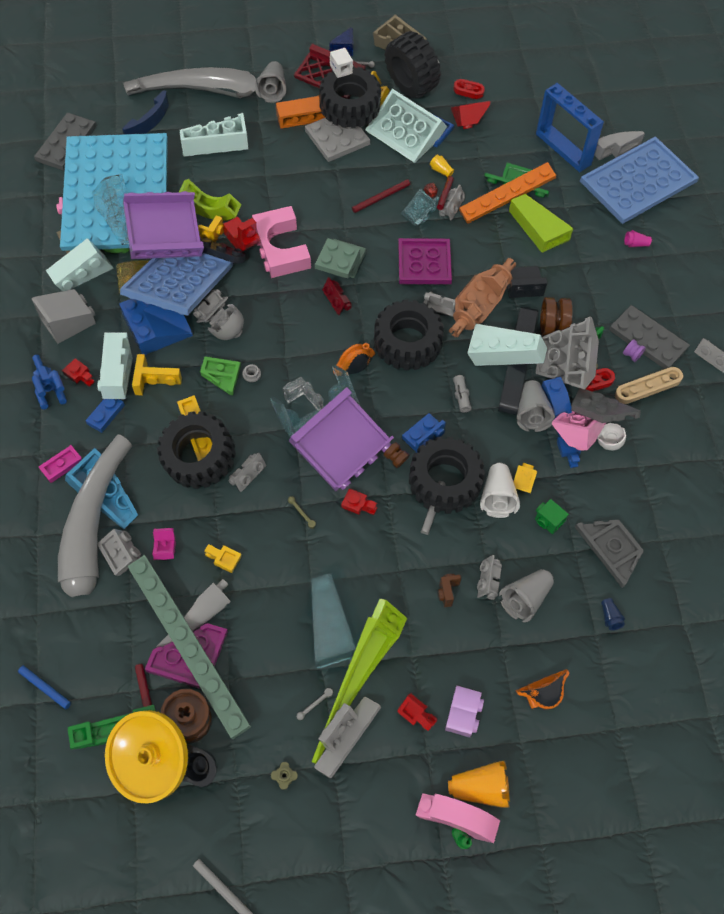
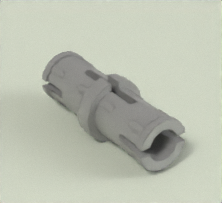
[453,375,472,413]

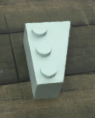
[46,238,113,291]
[97,333,133,399]

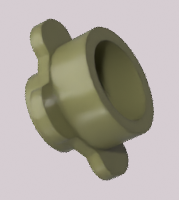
[271,762,298,790]

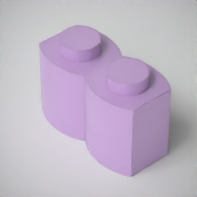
[445,686,484,737]

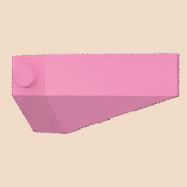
[552,411,606,450]

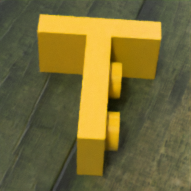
[132,354,182,396]

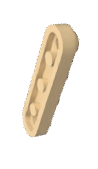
[615,367,683,404]

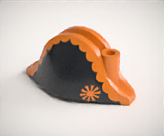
[333,343,375,376]
[516,669,569,709]

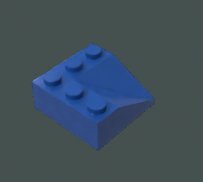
[119,299,193,355]

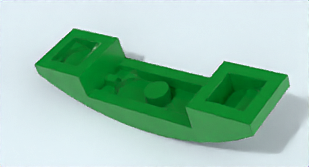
[67,705,156,749]

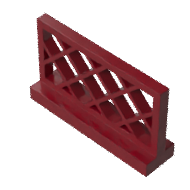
[294,44,366,99]

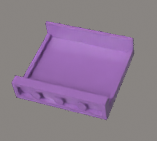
[123,191,204,259]
[289,387,394,491]

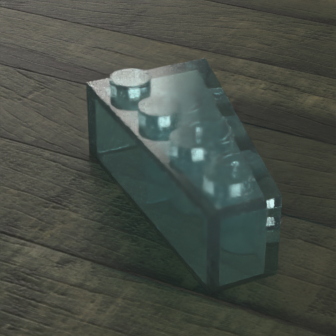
[311,573,356,669]

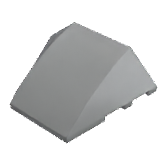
[536,317,599,390]

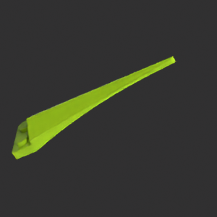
[312,599,407,763]

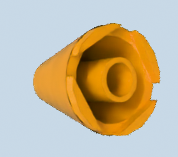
[448,761,510,808]

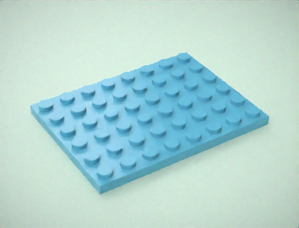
[60,133,168,251]

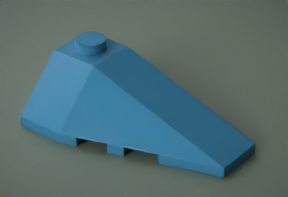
[65,448,138,529]

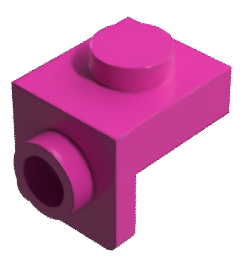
[153,528,176,560]

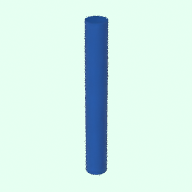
[18,666,71,710]

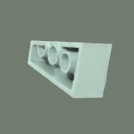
[180,113,248,156]
[468,324,547,366]

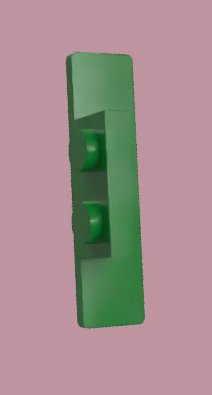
[485,163,549,198]

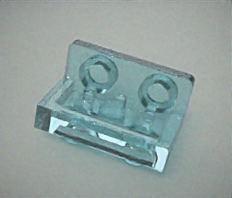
[401,189,439,226]

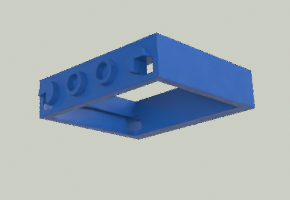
[536,83,604,172]

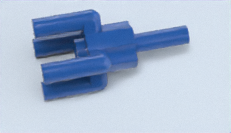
[32,355,67,409]

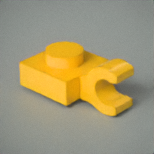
[204,544,242,573]

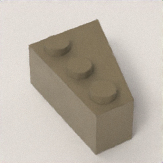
[373,15,427,49]

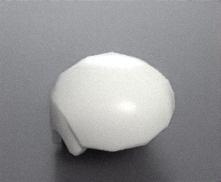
[597,423,626,451]

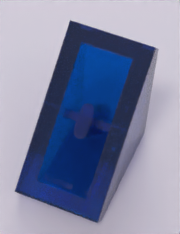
[329,27,353,56]

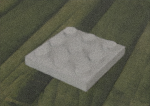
[305,118,370,162]

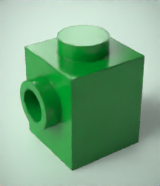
[535,499,569,535]

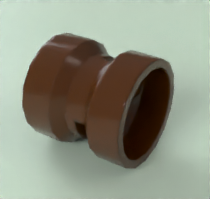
[383,442,410,468]

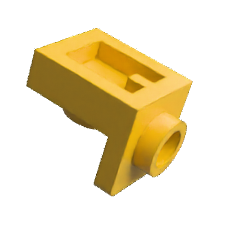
[513,463,537,493]

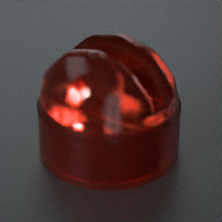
[423,183,438,198]

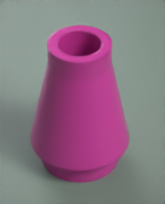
[624,230,652,247]

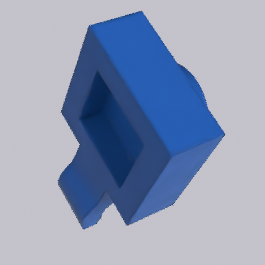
[557,437,581,468]

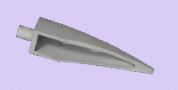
[156,579,231,647]

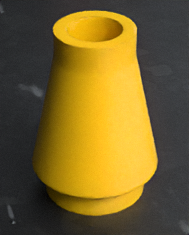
[430,154,454,177]

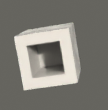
[330,48,353,78]

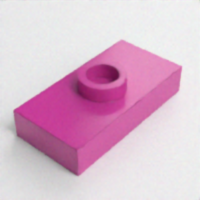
[39,445,82,483]

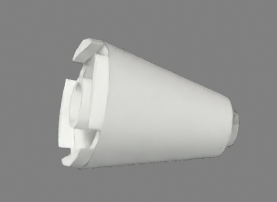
[480,463,520,518]

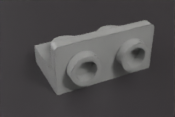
[97,529,141,576]

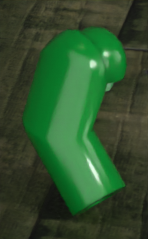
[452,827,472,849]

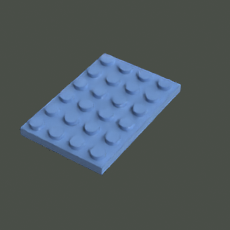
[580,137,699,224]
[120,253,233,315]

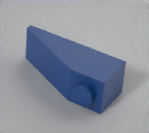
[542,377,572,437]

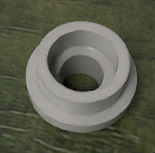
[243,364,261,382]

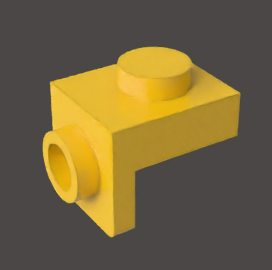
[198,215,224,242]

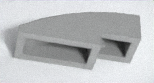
[594,131,645,160]

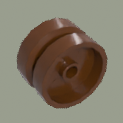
[540,297,572,337]
[161,689,212,744]

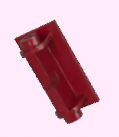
[322,277,352,315]

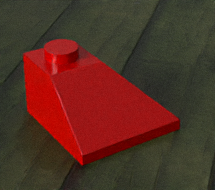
[451,101,491,129]

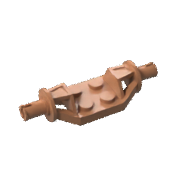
[449,258,516,337]

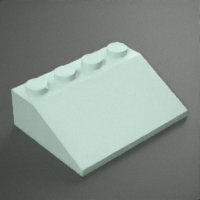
[366,89,447,163]

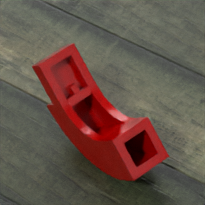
[223,217,260,251]

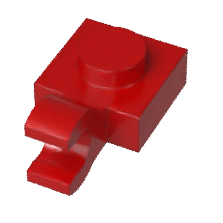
[62,358,95,387]
[341,489,377,515]
[397,693,438,731]

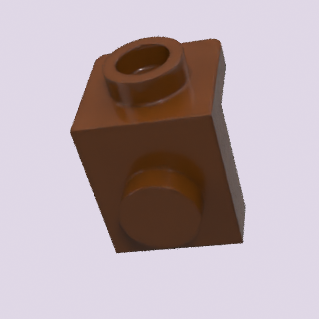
[438,574,461,608]

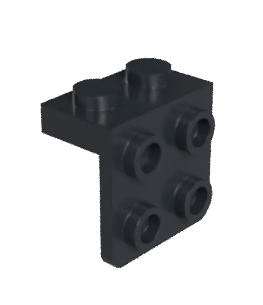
[507,266,547,298]

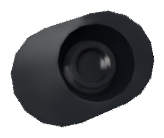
[183,744,218,787]

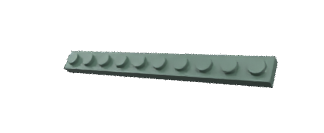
[127,555,251,739]

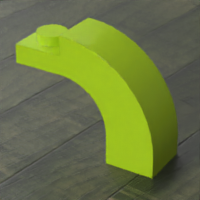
[178,179,241,221]

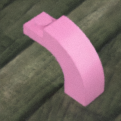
[416,794,500,843]

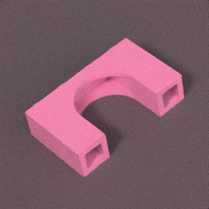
[252,206,311,278]

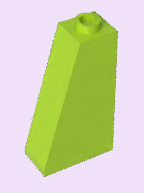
[509,194,573,253]

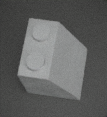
[31,289,96,344]

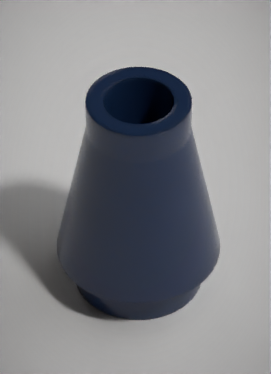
[601,598,625,631]

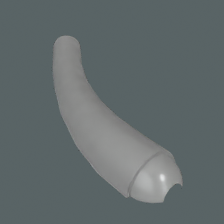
[123,67,256,99]
[58,434,132,597]

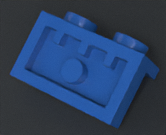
[402,413,446,452]

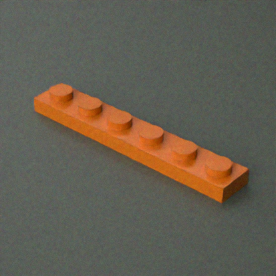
[459,162,556,224]

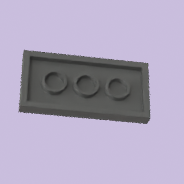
[34,112,97,171]
[609,305,690,369]

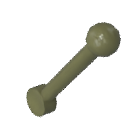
[288,496,316,529]

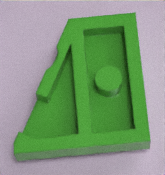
[200,357,241,395]

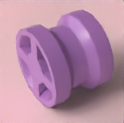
[623,339,646,362]

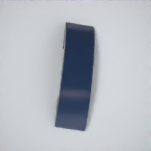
[122,90,169,135]

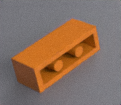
[276,96,326,129]

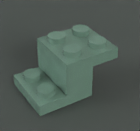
[315,238,366,279]

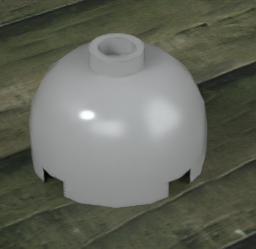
[208,304,244,340]

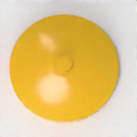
[105,710,188,803]

